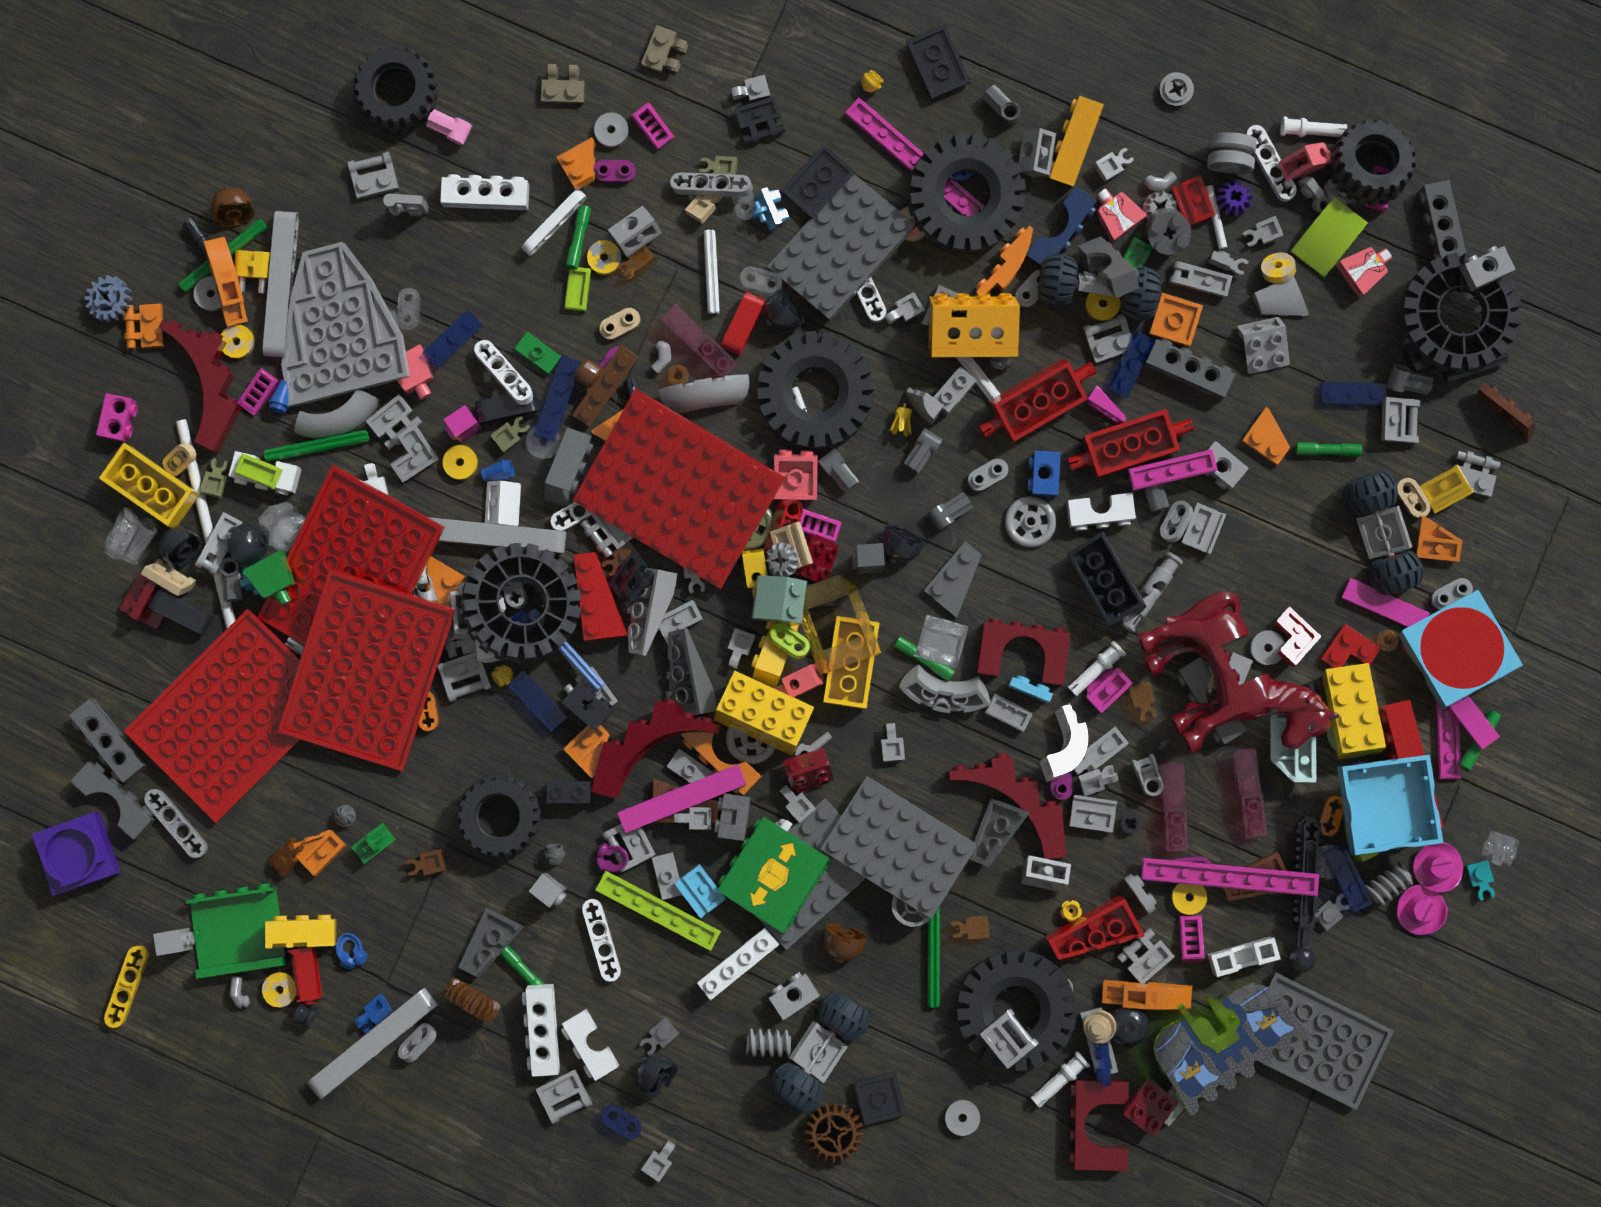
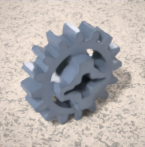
[85,275,132,322]

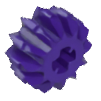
[1216,180,1253,217]

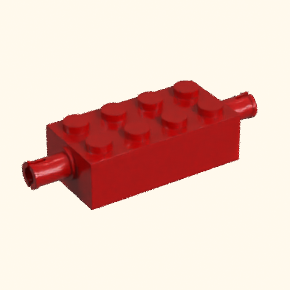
[979,359,1097,441]
[1067,409,1194,480]

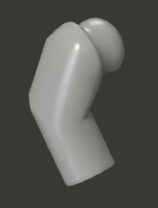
[1144,171,1177,192]
[230,976,250,1008]

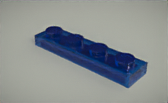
[534,355,582,443]

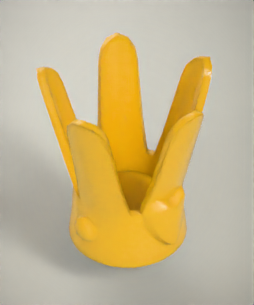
[889,403,912,437]

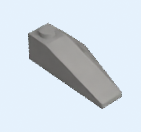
[627,568,677,656]

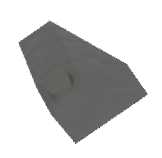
[666,628,717,715]

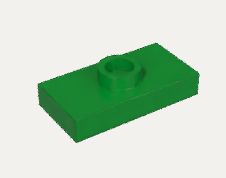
[1124,237,1153,267]
[514,332,562,374]

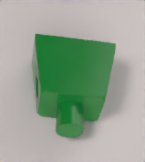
[243,551,295,606]

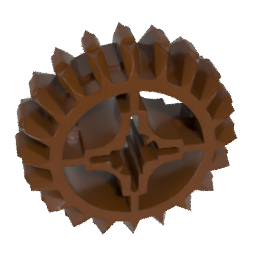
[443,978,501,1023]
[805,1103,864,1163]

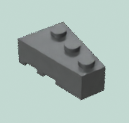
[544,428,594,507]

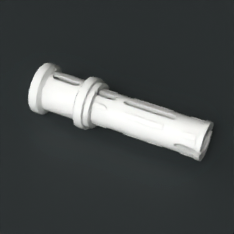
[1280,116,1347,137]
[1067,641,1126,696]
[1031,1051,1090,1107]

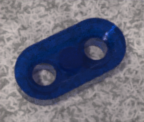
[1094,1042,1111,1086]
[601,1105,642,1139]

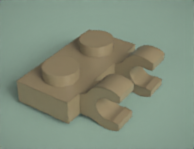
[641,25,688,73]
[541,64,585,104]

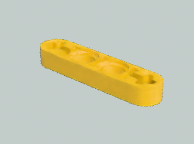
[104,946,149,1028]

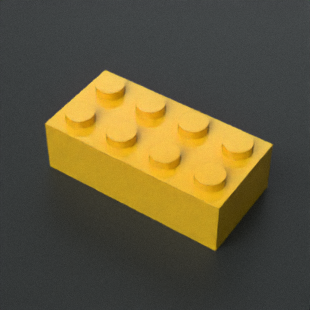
[99,443,200,528]
[823,616,879,709]
[1322,663,1386,759]

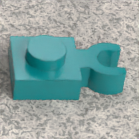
[1465,860,1495,901]

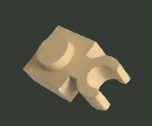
[685,195,722,224]

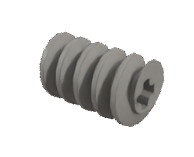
[1363,860,1413,906]
[747,1028,791,1058]

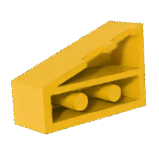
[752,622,799,688]

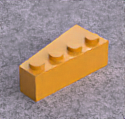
[1050,96,1104,186]

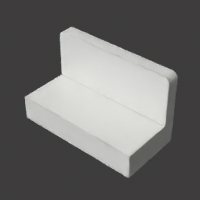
[485,481,521,526]

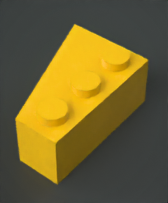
[265,915,336,948]

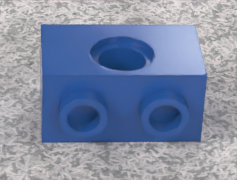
[1027,451,1061,497]

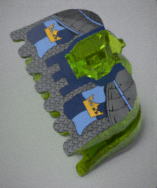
[1153,983,1313,1115]

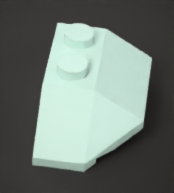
[1270,715,1316,782]

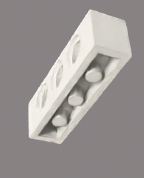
[441,174,529,210]
[697,927,779,1000]
[522,984,560,1076]

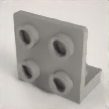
[1237,317,1290,374]

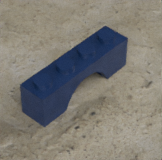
[1025,186,1097,270]

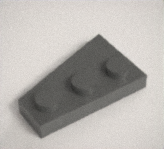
[924,541,982,618]
[970,798,1029,867]
[459,908,524,977]

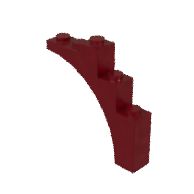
[159,319,242,453]
[591,698,720,798]
[948,753,1067,859]

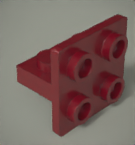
[793,534,839,584]
[120,572,177,629]
[783,748,834,793]
[1122,1079,1179,1136]

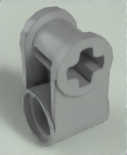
[502,581,528,609]
[1132,754,1163,797]

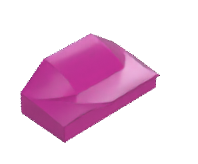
[1086,668,1133,713]

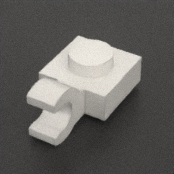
[364,463,388,495]

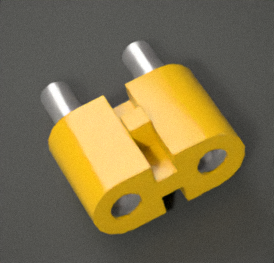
[234,250,271,294]

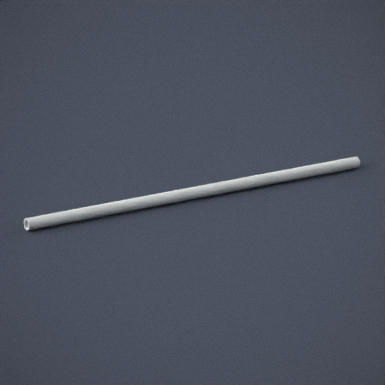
[176,420,235,629]

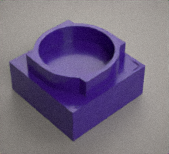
[32,812,121,896]

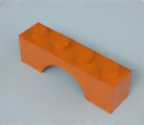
[681,716,762,795]

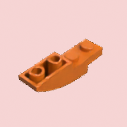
[975,226,1033,297]
[203,237,248,326]
[1102,980,1192,1010]

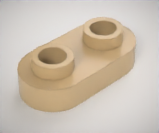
[600,308,640,340]
[163,442,196,476]
[1397,478,1431,518]

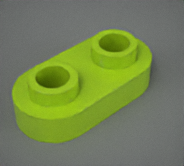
[770,623,810,659]

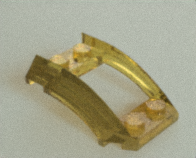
[801,574,881,675]

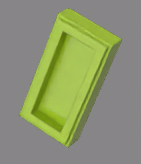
[564,267,591,312]
[234,453,283,490]

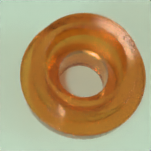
[667,365,689,385]
[1376,630,1399,651]

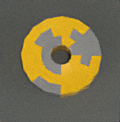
[587,240,622,275]

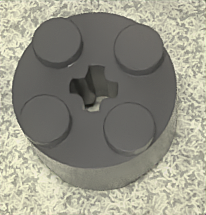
[1144,208,1191,255]

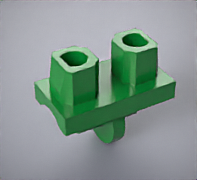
[351,823,396,864]

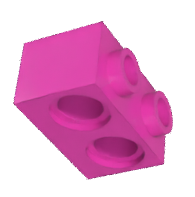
[96,393,138,443]
[443,405,482,443]

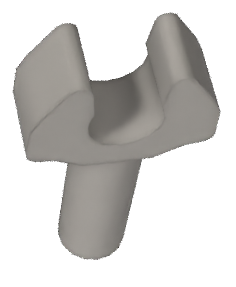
[795,731,832,756]

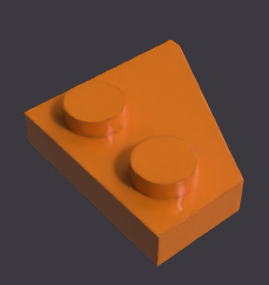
[557,137,596,191]
[1242,407,1290,466]
[564,725,610,779]

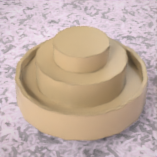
[1084,1010,1116,1043]

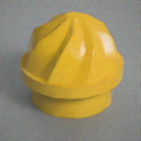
[861,70,883,92]
[491,665,513,687]

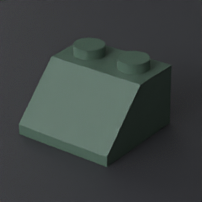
[752,575,807,626]

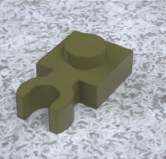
[699,156,738,175]
[490,416,531,453]
[200,458,228,499]

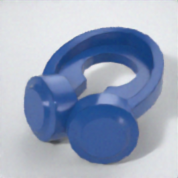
[336,933,368,969]

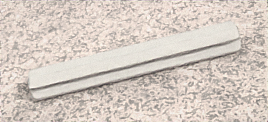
[704,230,719,314]
[956,357,1000,401]

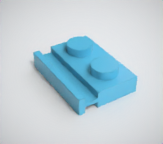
[1008,675,1053,703]
[674,864,725,918]

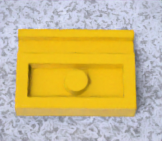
[1419,465,1474,513]

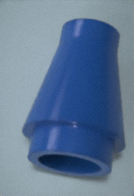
[268,380,291,414]
[481,459,515,481]

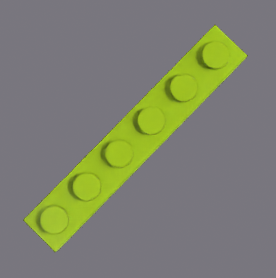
[596,871,721,951]

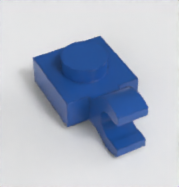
[355,993,392,1033]

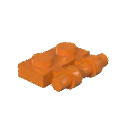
[123,303,165,349]

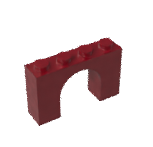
[976,618,1070,686]
[1069,1079,1129,1171]

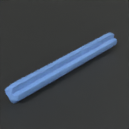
[528,608,605,691]

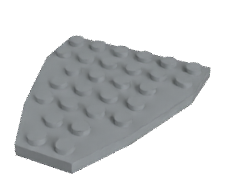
[281,242,410,407]

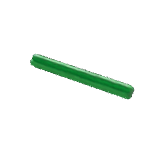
[179,219,267,292]
[264,430,370,462]
[928,907,940,1008]

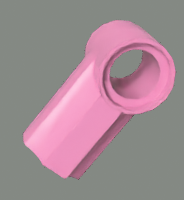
[426,109,472,146]

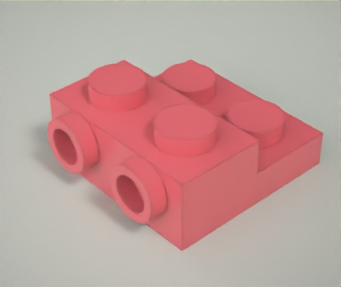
[774,450,818,500]

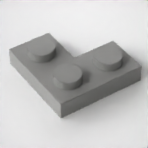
[390,423,438,482]
[659,600,703,645]

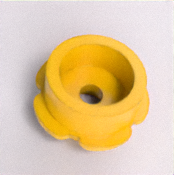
[1060,900,1082,922]

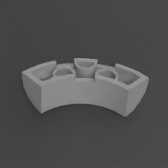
[659,374,749,414]
[294,389,380,439]
[900,665,990,713]

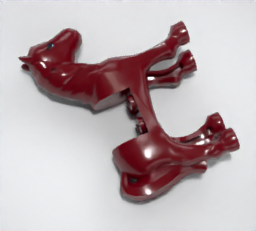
[1137,592,1340,754]

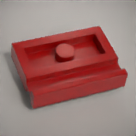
[1172,175,1216,226]

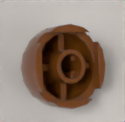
[210,187,255,228]
[823,923,867,963]

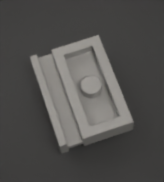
[1181,503,1226,555]
[1069,795,1117,833]

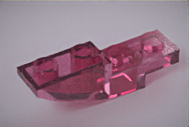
[660,303,738,378]
[1233,748,1267,838]
[1161,762,1188,852]

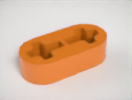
[418,692,439,731]
[1318,796,1344,836]

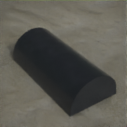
[1067,531,1147,628]

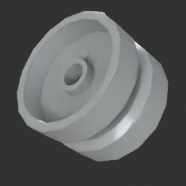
[1207,132,1257,174]

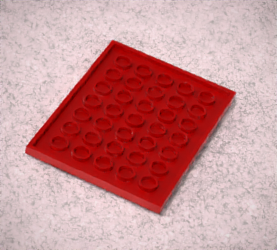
[573,389,785,589]
[258,466,445,645]
[277,568,456,771]
[124,609,301,823]

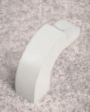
[1039,705,1088,782]

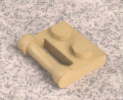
[141,558,196,596]

